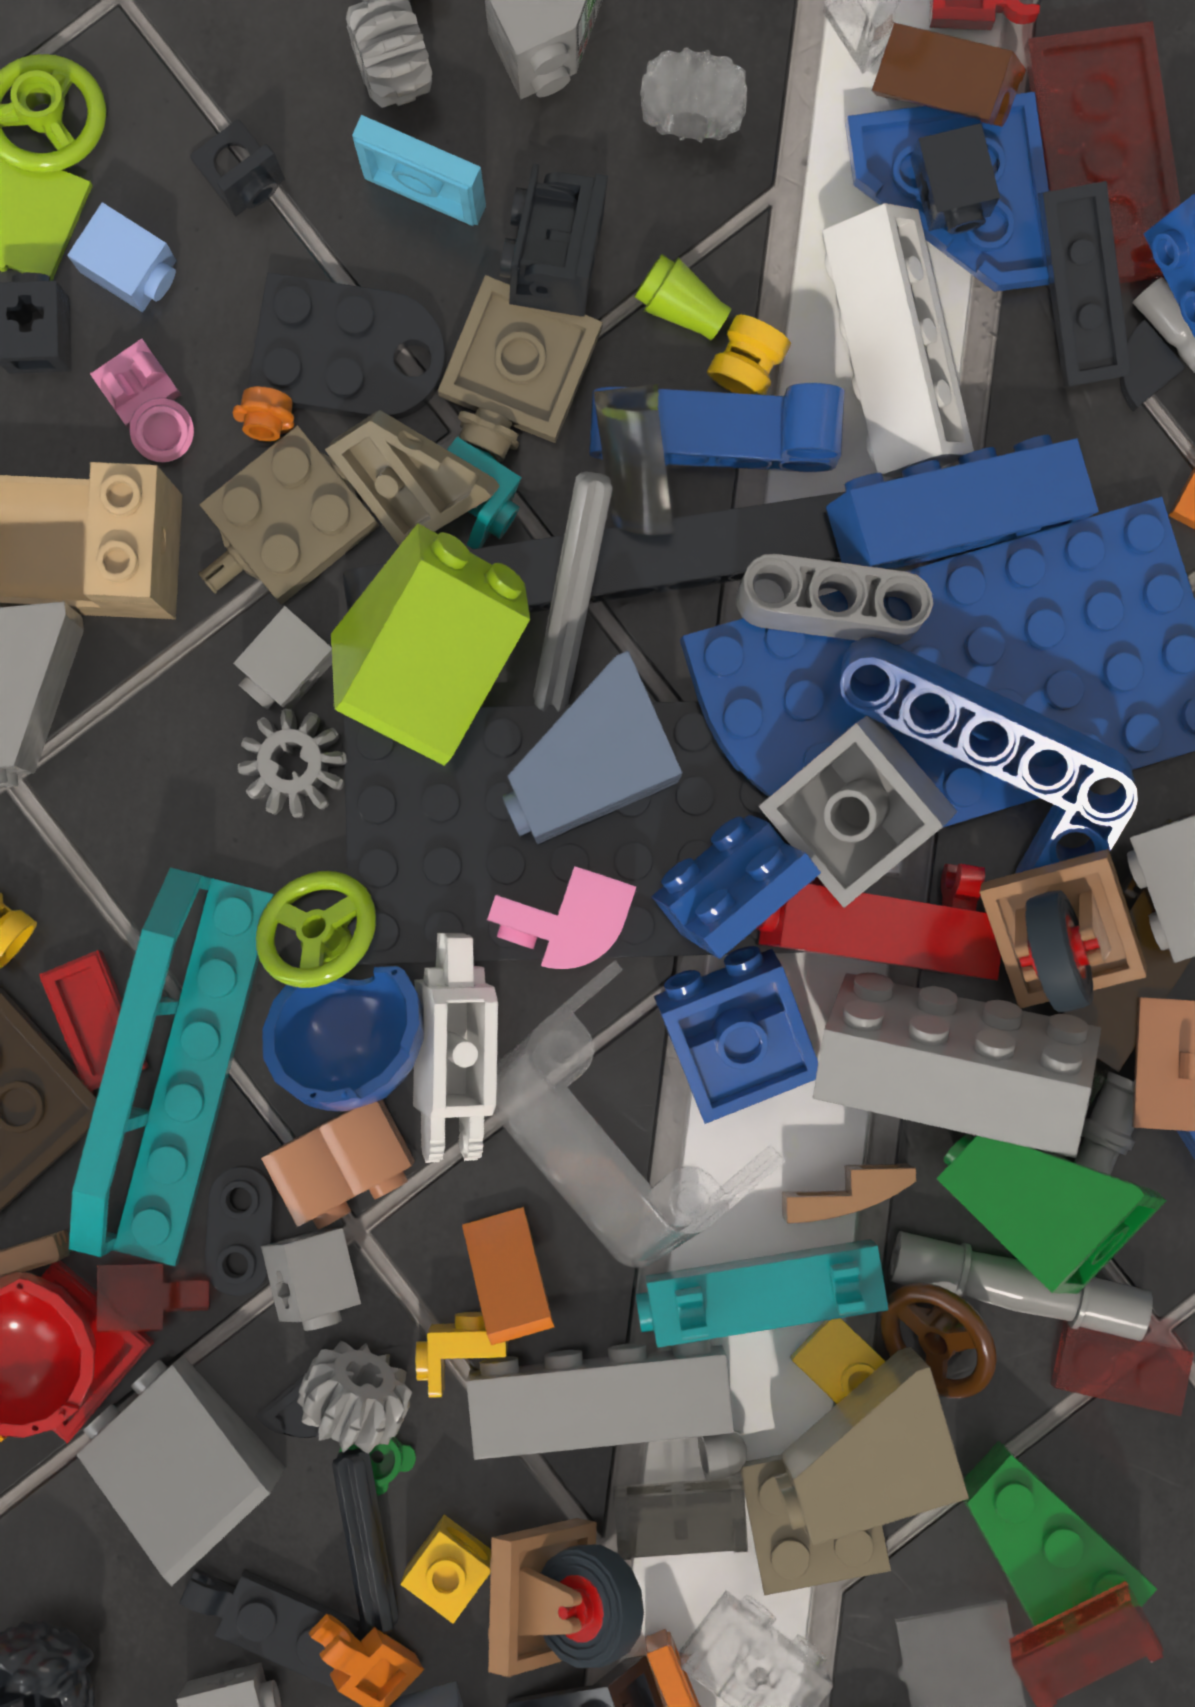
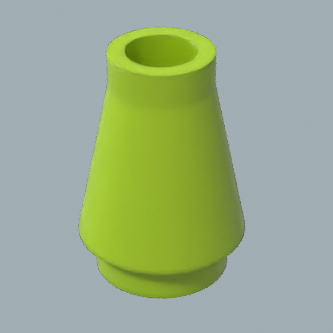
[634,254,732,341]

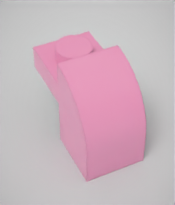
[487,866,636,969]

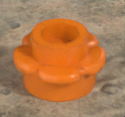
[233,386,294,441]

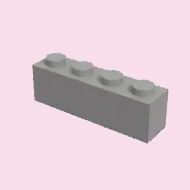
[466,1339,734,1460]

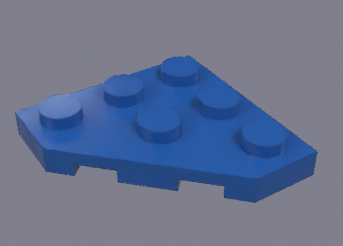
[845,92,1050,292]

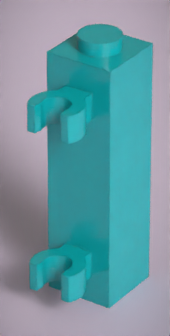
[635,1239,888,1348]

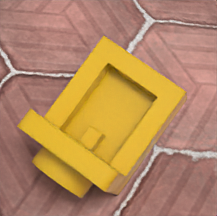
[416,1312,508,1398]

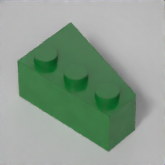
[963,1440,1157,1687]

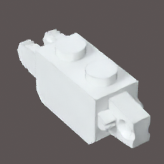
[413,933,498,1163]

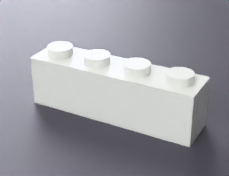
[822,203,974,477]

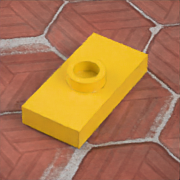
[790,1318,886,1404]

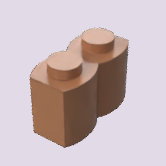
[261,1099,415,1230]

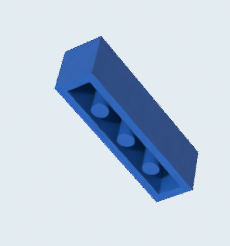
[826,435,1099,570]

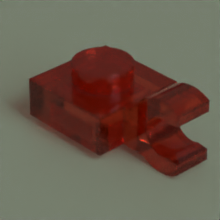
[97,1264,209,1333]

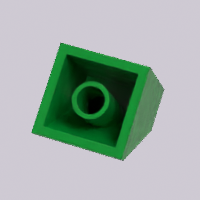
[937,1134,1167,1294]

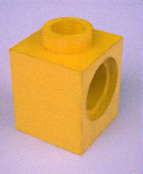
[401,1514,491,1623]

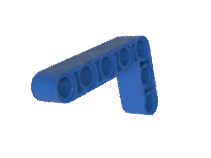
[840,637,1138,874]

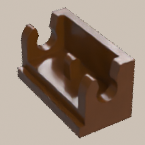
[872,22,1026,127]

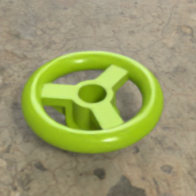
[0,54,106,172]
[256,871,376,988]

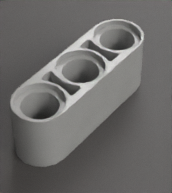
[736,554,933,645]

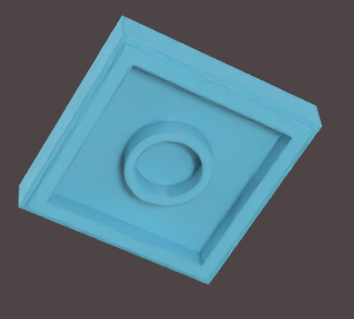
[352,115,486,226]

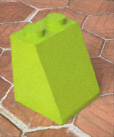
[331,523,530,766]

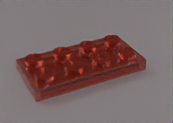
[1024,21,1181,284]

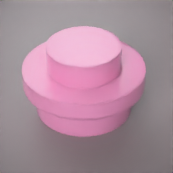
[130,398,194,462]

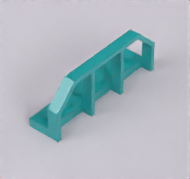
[69,867,275,1266]

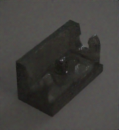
[613,1477,748,1560]

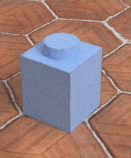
[67,202,177,313]

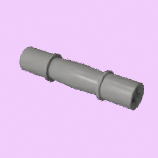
[888,1231,1153,1341]

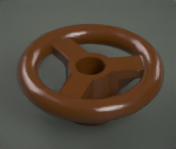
[880,1283,997,1399]

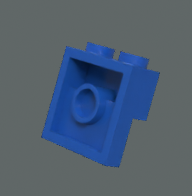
[651,814,821,959]
[654,946,818,1124]

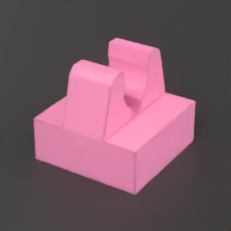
[90,339,181,430]

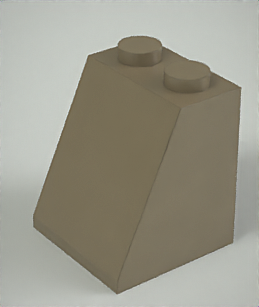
[775,1347,969,1546]

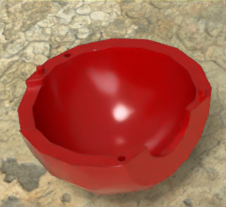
[0,1272,96,1438]

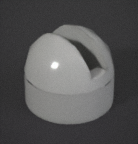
[698,1431,747,1481]

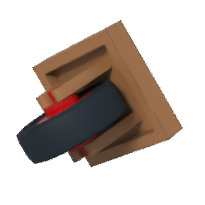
[979,849,1147,1012]
[488,1518,644,1677]

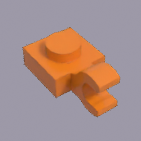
[308,1614,424,1707]

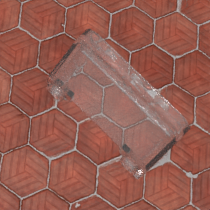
[493,960,786,1268]

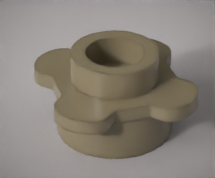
[458,408,520,462]

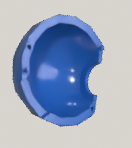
[262,966,424,1111]

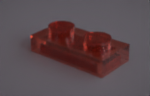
[1051,1322,1194,1416]

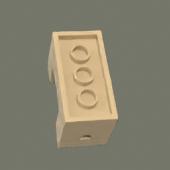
[0,462,183,619]

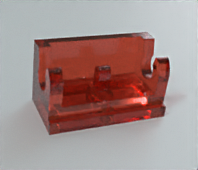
[1009,1581,1164,1707]

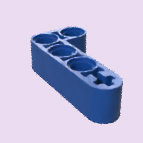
[589,383,845,472]

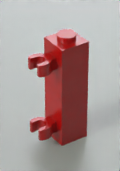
[757,864,1001,980]

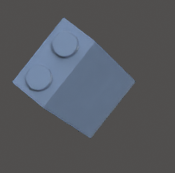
[502,651,682,844]

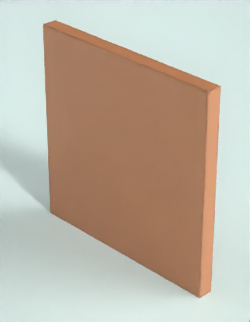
[1132,997,1195,1131]

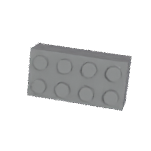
[812,973,1101,1158]

